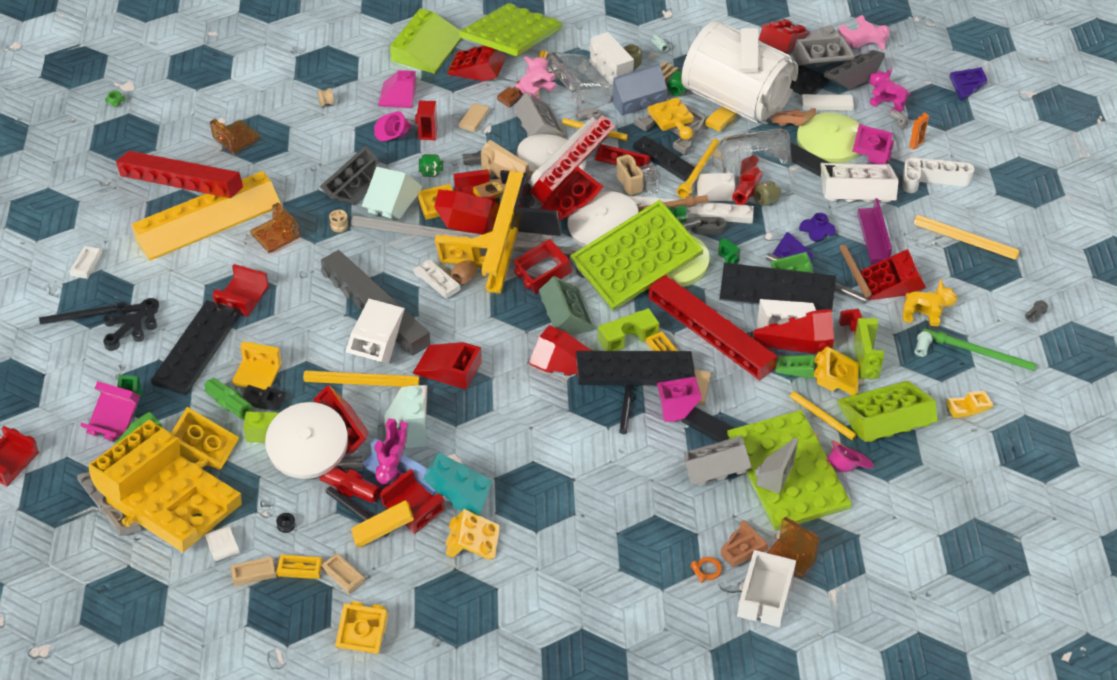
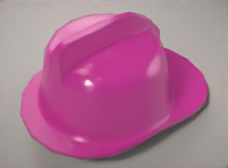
[374,111,412,141]
[827,440,874,472]

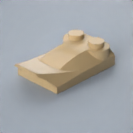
[481,140,529,178]

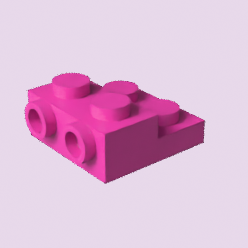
[852,124,894,164]

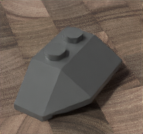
[824,50,885,90]
[320,145,378,205]

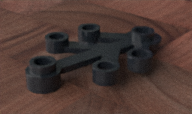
[103,298,159,351]

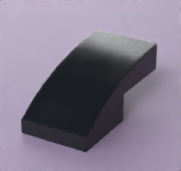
[242,385,286,410]

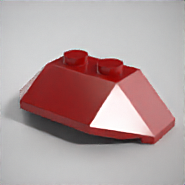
[434,189,500,234]
[314,385,369,454]

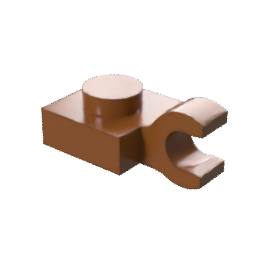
[497,80,523,108]

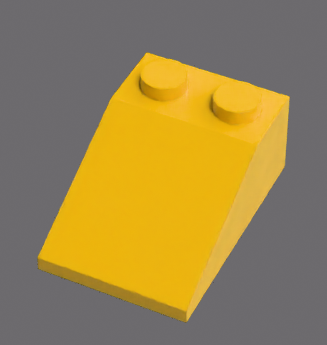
[171,407,239,470]

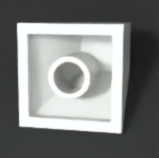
[696,173,735,201]

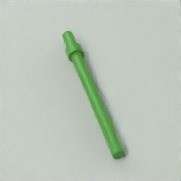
[923,328,1036,371]

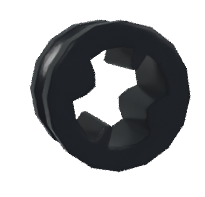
[276,512,296,533]

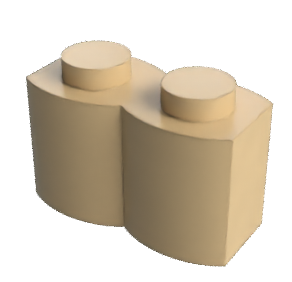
[616,154,643,195]

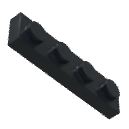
[633,136,695,182]

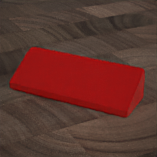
[595,144,651,173]

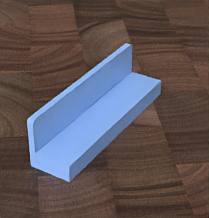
[363,438,436,495]

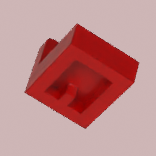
[839,308,862,335]

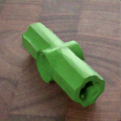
[204,377,253,420]

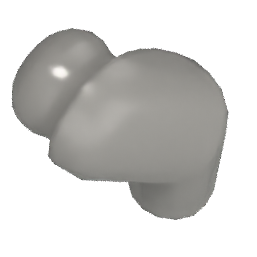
[575,108,601,121]
[890,109,908,129]

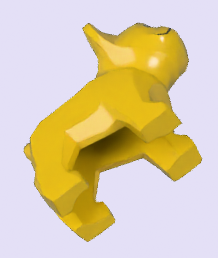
[902,280,958,326]

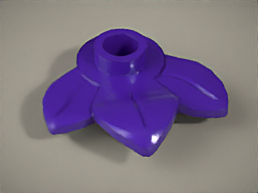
[799,212,836,242]

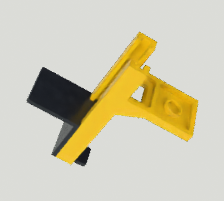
[435,170,561,294]

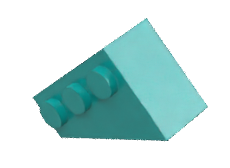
[423,452,493,515]

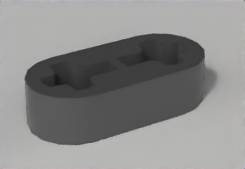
[692,217,726,235]

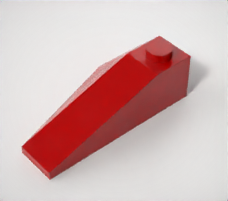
[540,166,604,221]
[753,309,834,354]
[529,325,592,376]

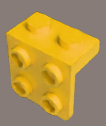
[232,341,282,390]
[446,509,500,560]

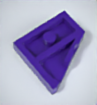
[949,67,988,101]
[772,232,813,262]

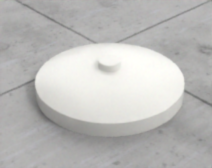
[516,134,586,177]
[568,192,639,247]
[265,402,348,479]

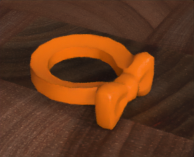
[691,557,722,583]

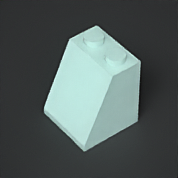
[362,167,422,220]
[384,385,427,448]

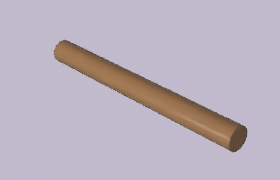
[839,245,871,297]

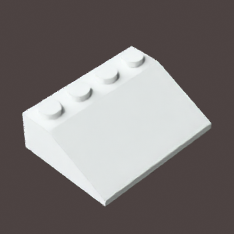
[820,163,898,202]

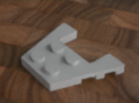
[634,105,706,155]

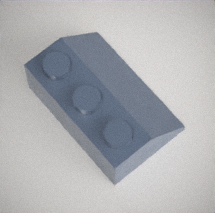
[613,64,667,116]

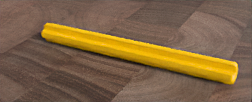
[914,215,1019,260]
[303,370,419,387]

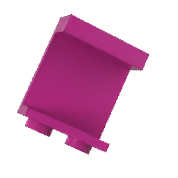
[80,381,140,442]

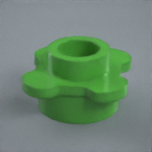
[105,91,126,107]

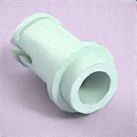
[651,34,669,53]
[914,332,933,357]

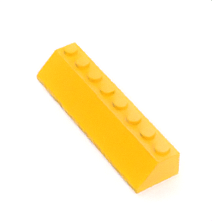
[131,171,281,261]

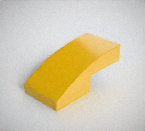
[705,107,738,132]
[946,391,993,418]

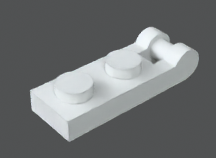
[413,259,461,299]

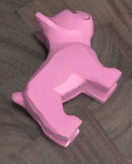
[838,15,890,50]
[515,56,556,99]

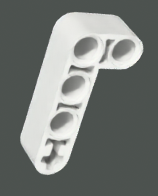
[902,158,974,193]

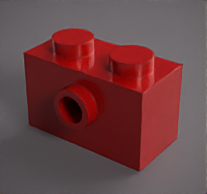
[415,100,438,141]

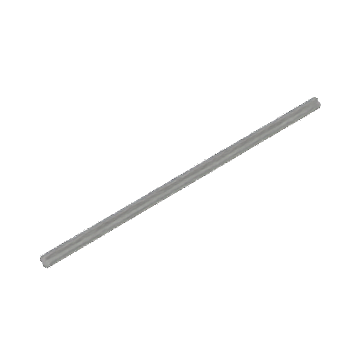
[351,215,580,258]

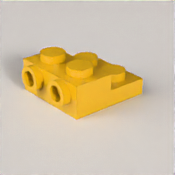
[814,347,859,395]
[335,601,389,655]

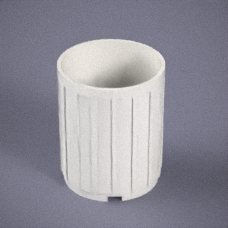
[682,20,798,124]

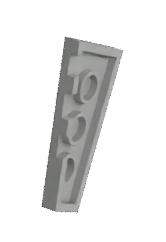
[77,472,141,536]

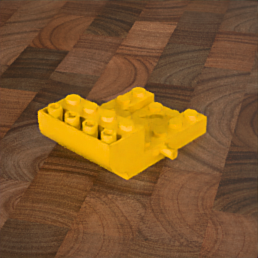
[88,420,242,552]

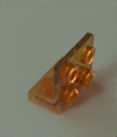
[210,119,260,154]
[250,202,300,253]
[767,517,820,579]

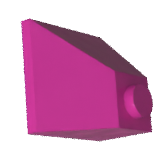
[378,70,417,108]
[657,377,702,422]

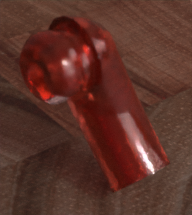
[740,155,759,176]

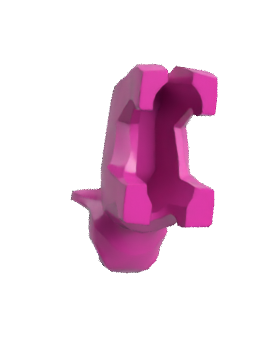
[869,68,911,112]
[374,418,408,485]

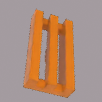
[909,113,929,150]

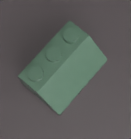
[539,276,596,335]

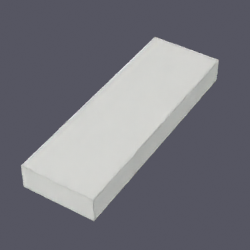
[740,28,758,72]
[802,94,854,111]

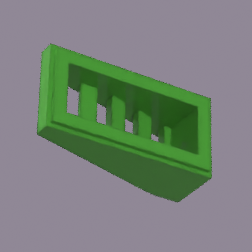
[775,355,818,378]

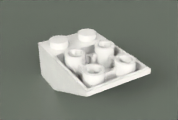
[346,299,405,364]

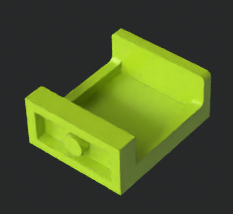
[853,318,884,379]

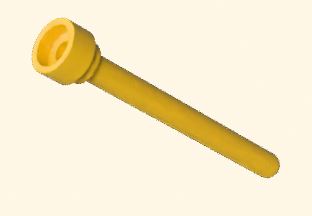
[676,139,719,199]

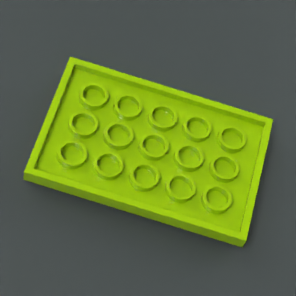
[459,3,563,56]
[570,199,703,311]
[727,410,852,531]

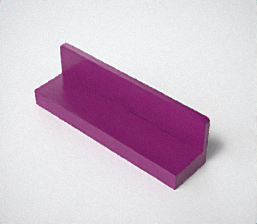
[857,198,892,265]

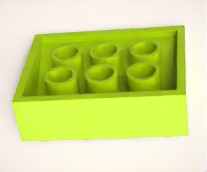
[390,8,462,74]
[837,380,938,442]

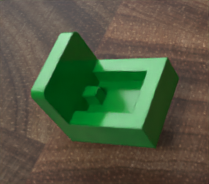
[718,238,740,264]

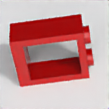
[513,239,572,295]

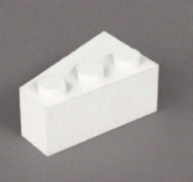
[757,299,816,329]

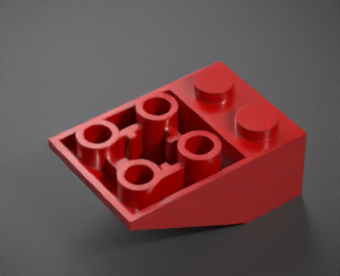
[758,19,810,54]
[447,45,507,81]
[860,249,926,300]
[413,342,482,390]

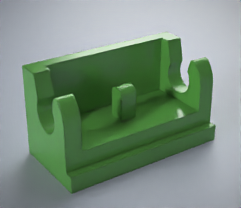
[771,252,813,273]

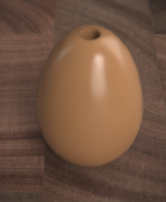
[451,260,477,285]

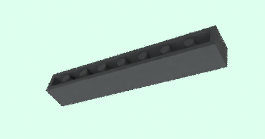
[321,250,431,356]

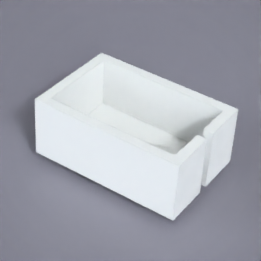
[589,32,634,88]
[737,550,796,627]

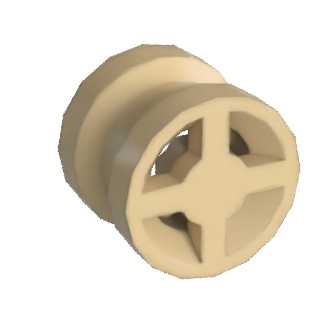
[317,88,334,107]
[329,210,348,232]

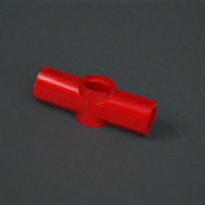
[732,166,763,205]
[319,467,381,503]

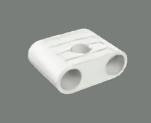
[205,526,239,562]

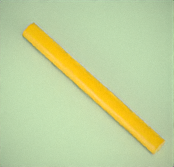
[562,118,628,141]
[790,391,857,441]

